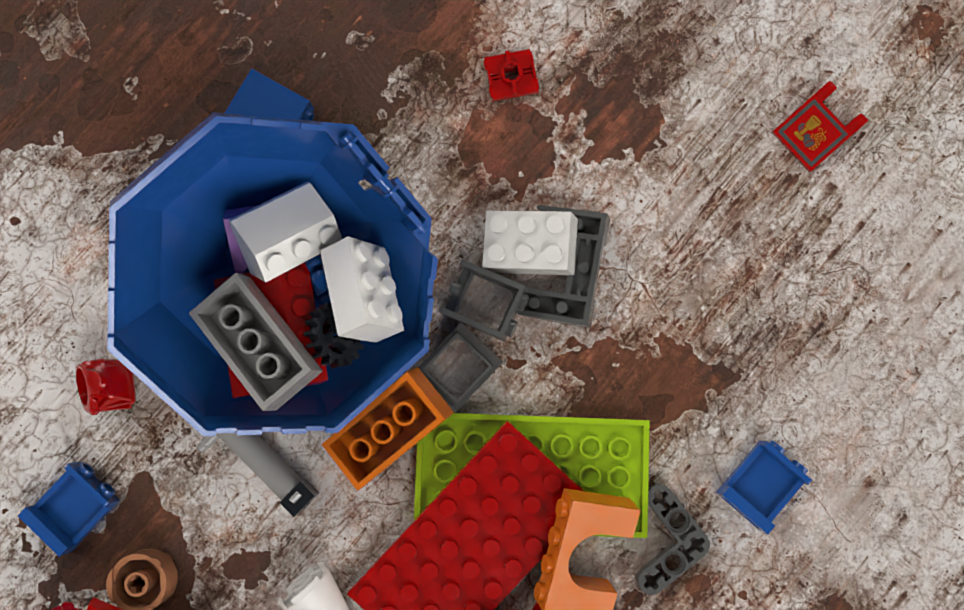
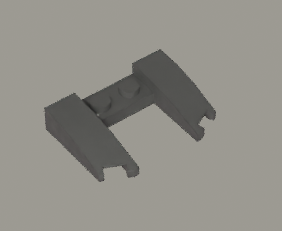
[511,205,610,329]

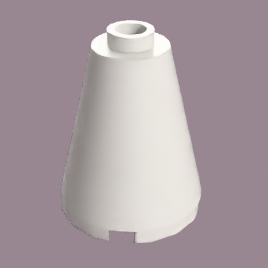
[278,562,350,610]

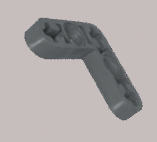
[636,483,710,595]

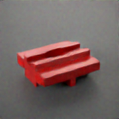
[483,49,539,102]

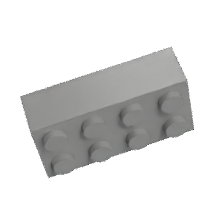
[189,273,323,411]

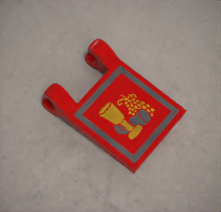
[771,81,868,173]

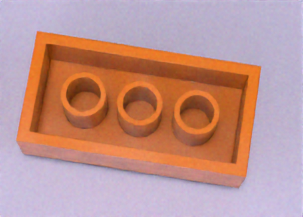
[321,367,454,491]

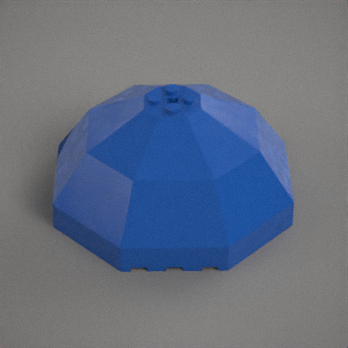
[107,112,438,436]

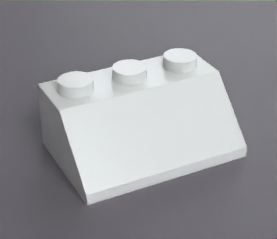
[228,182,342,282]

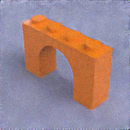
[534,488,641,610]

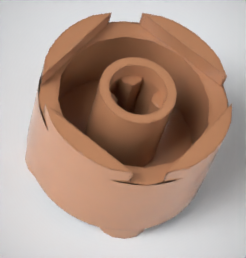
[106,549,178,610]

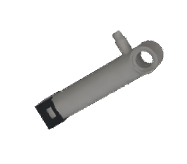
[197,433,320,517]

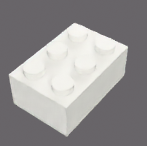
[482,211,578,275]
[320,236,404,343]

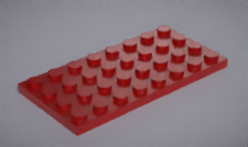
[347,420,584,610]

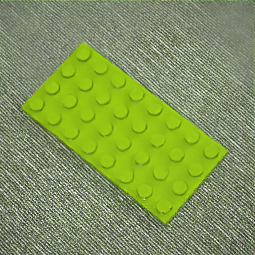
[414,413,650,538]

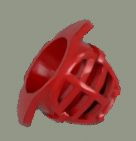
[76,358,136,415]

